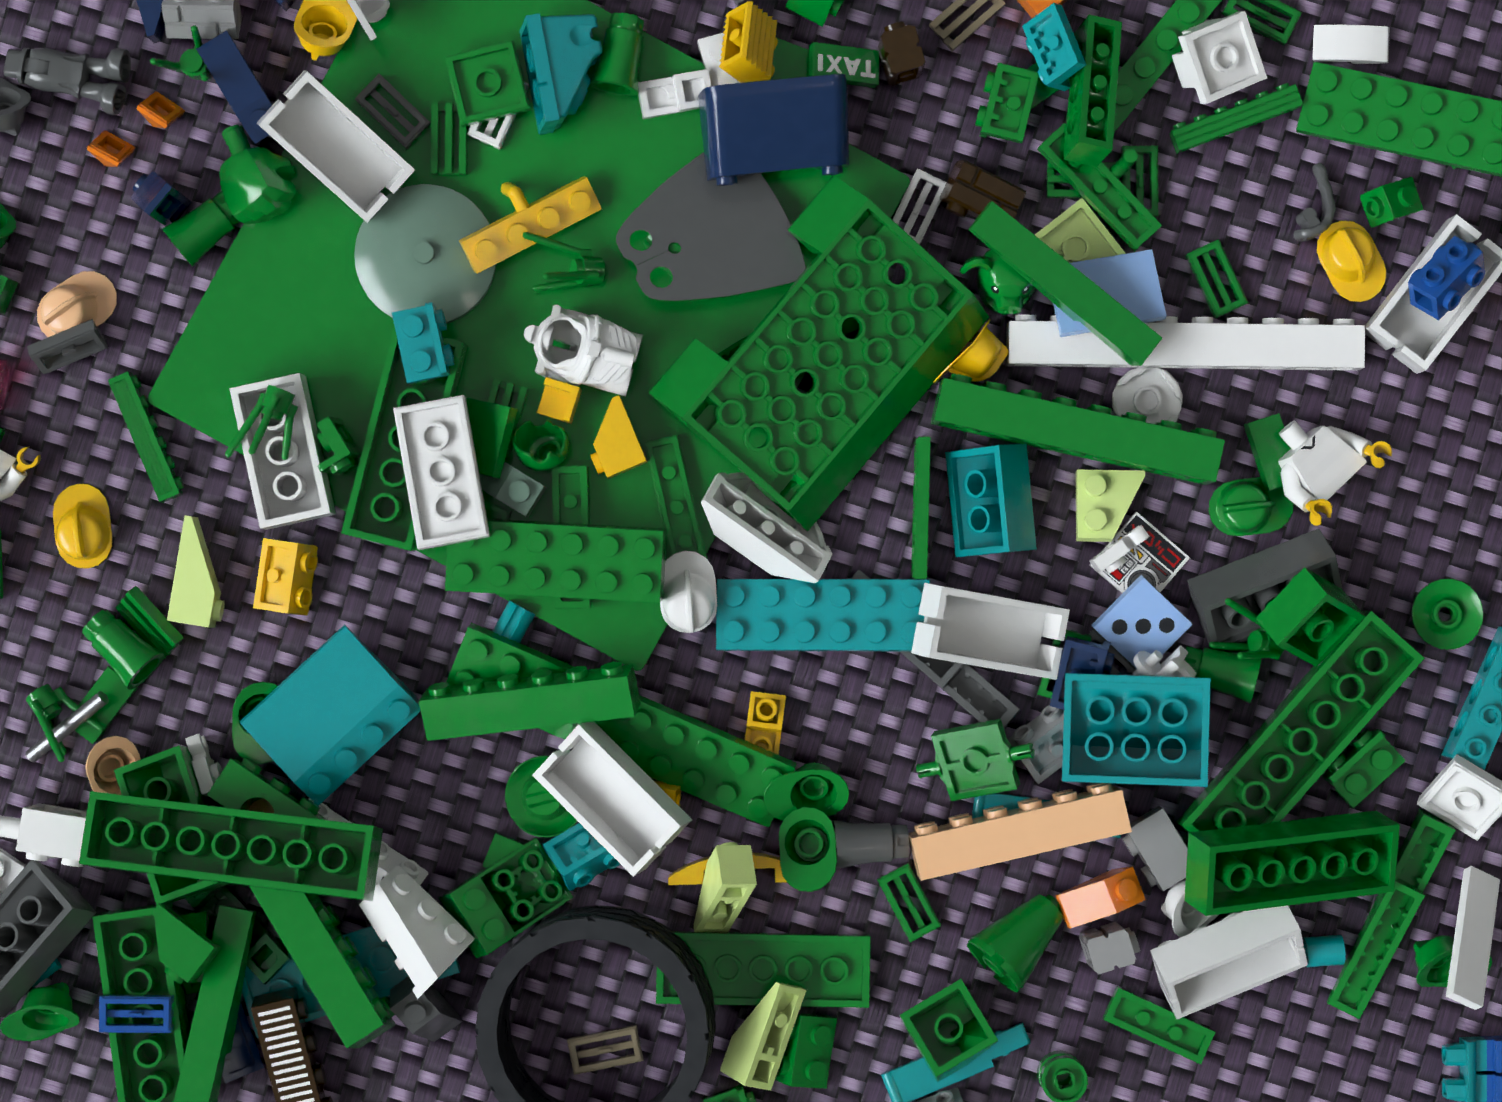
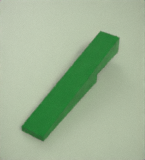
[968,201,1162,366]
[1327,808,1456,1019]
[174,905,256,1102]

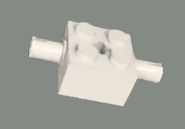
[0,803,87,867]

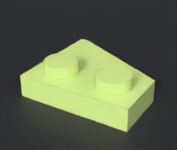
[1076,469,1145,542]

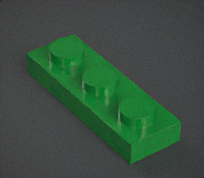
[1103,986,1216,1064]

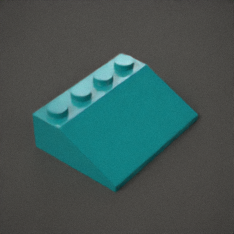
[240,624,421,806]
[1062,673,1211,787]

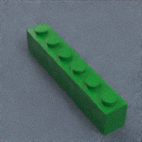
[419,662,641,741]

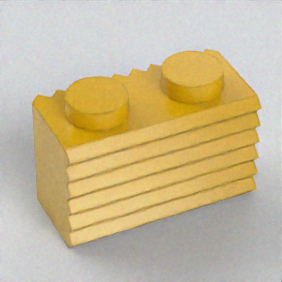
[719,1,778,83]

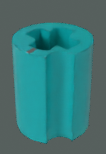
[493,600,535,643]
[1303,935,1346,967]

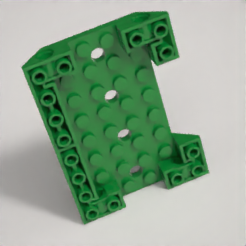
[648,176,989,532]

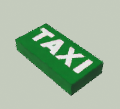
[808,42,879,88]

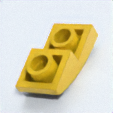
[745,691,786,755]

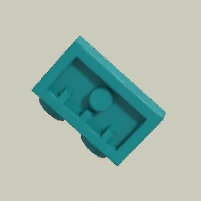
[1022,3,1086,91]
[392,302,455,384]
[543,823,620,891]

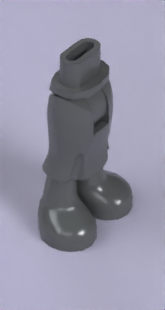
[4,47,131,115]

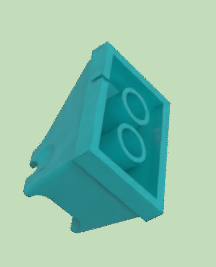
[519,13,602,135]

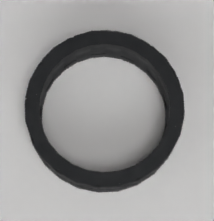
[475,905,716,1102]

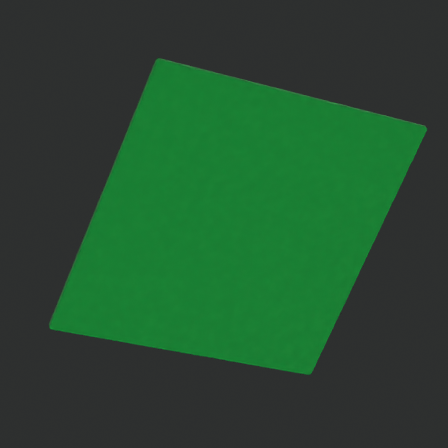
[148,0,910,671]

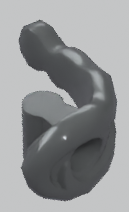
[1293,163,1336,242]

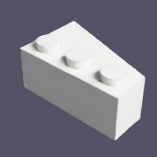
[359,864,475,999]

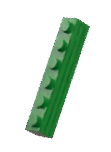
[1169,83,1303,154]
[108,371,184,503]

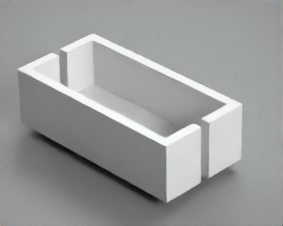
[257,70,415,223]
[1365,214,1502,374]
[911,583,1070,680]
[532,722,692,877]
[1150,906,1308,1020]

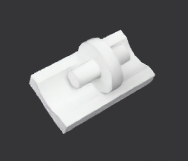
[1133,645,1197,678]

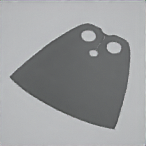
[616,152,806,301]

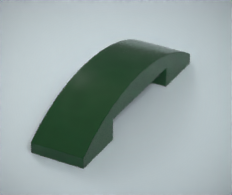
[185,885,291,984]

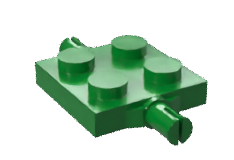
[916,719,1035,801]

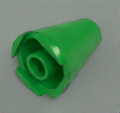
[967,894,1064,992]

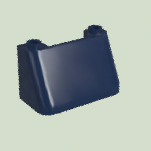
[698,74,849,186]

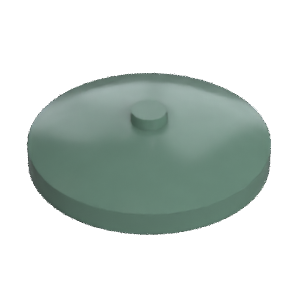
[354,184,497,324]

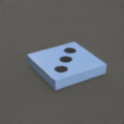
[1092,575,1193,669]

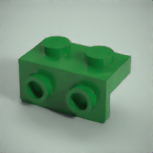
[775,1013,837,1089]

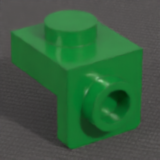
[1360,177,1424,228]

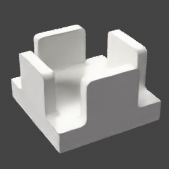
[1172,11,1267,104]

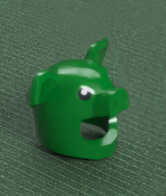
[960,249,1064,315]

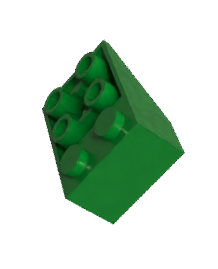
[439,837,573,958]

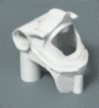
[524,305,643,397]

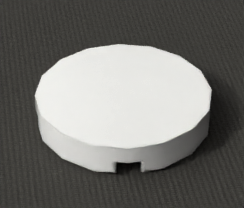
[1112,366,1183,424]

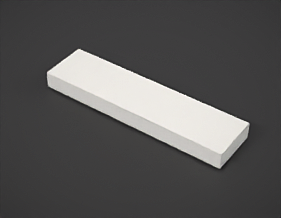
[1446,866,1500,1010]

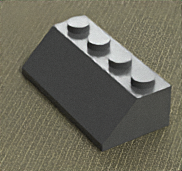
[1187,529,1342,651]
[0,860,97,1017]

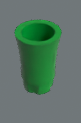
[590,13,644,96]
[161,191,240,267]
[82,610,164,690]
[1184,646,1261,703]

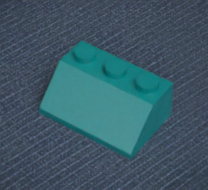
[945,444,1037,557]

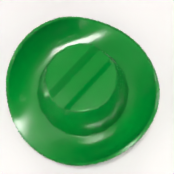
[505,756,577,838]

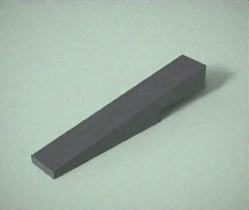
[851,570,1020,730]

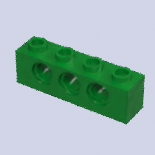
[1063,14,1122,167]

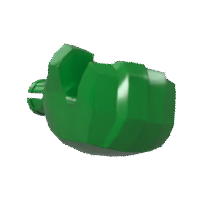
[219,125,296,224]

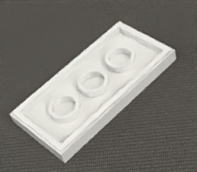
[393,395,490,550]

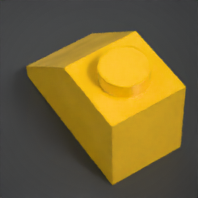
[590,395,648,479]

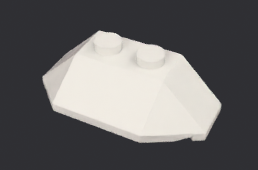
[701,472,832,583]

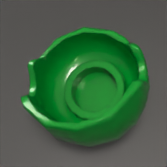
[511,420,570,471]

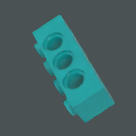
[1441,626,1502,770]

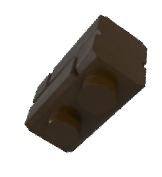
[877,21,926,86]
[939,160,1026,218]

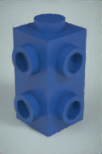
[1408,236,1485,320]

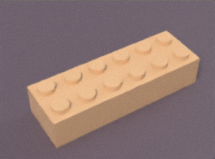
[909,783,1132,881]

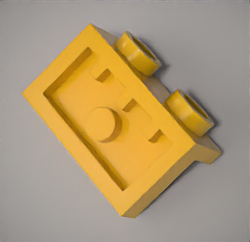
[253,538,318,615]

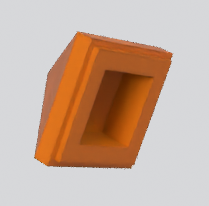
[136,91,185,129]
[87,130,135,167]

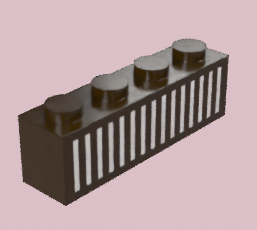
[251,987,333,1102]

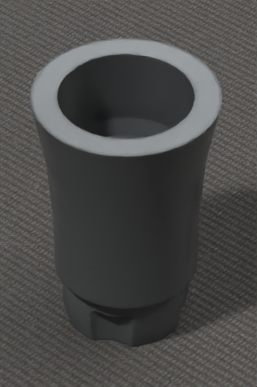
[832,820,909,870]

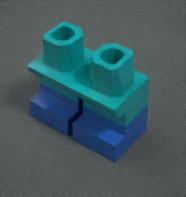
[1442,1035,1502,1102]

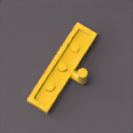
[459,176,602,274]

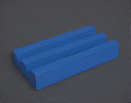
[99,995,174,1033]

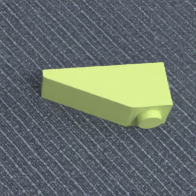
[167,515,225,628]
[694,842,757,932]
[720,982,806,1091]

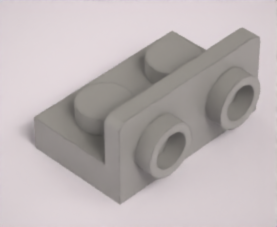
[1007,705,1064,784]

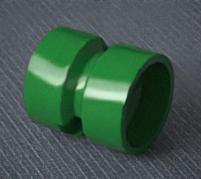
[1037,1050,1088,1102]

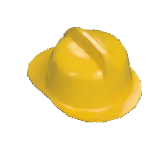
[294,0,357,61]
[1317,221,1386,302]
[933,319,1008,384]
[53,484,112,569]

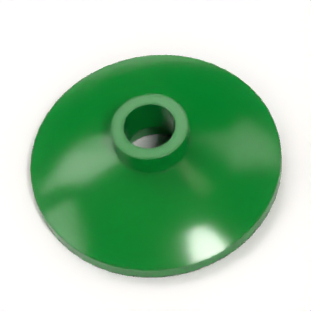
[1412,579,1483,650]

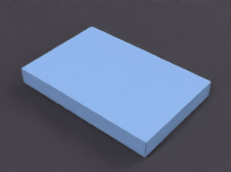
[1053,249,1167,337]

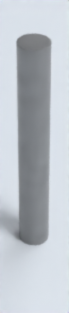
[25,691,109,762]

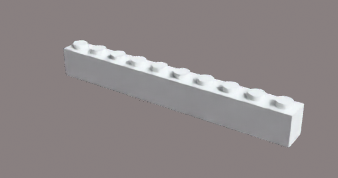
[1006,315,1365,371]

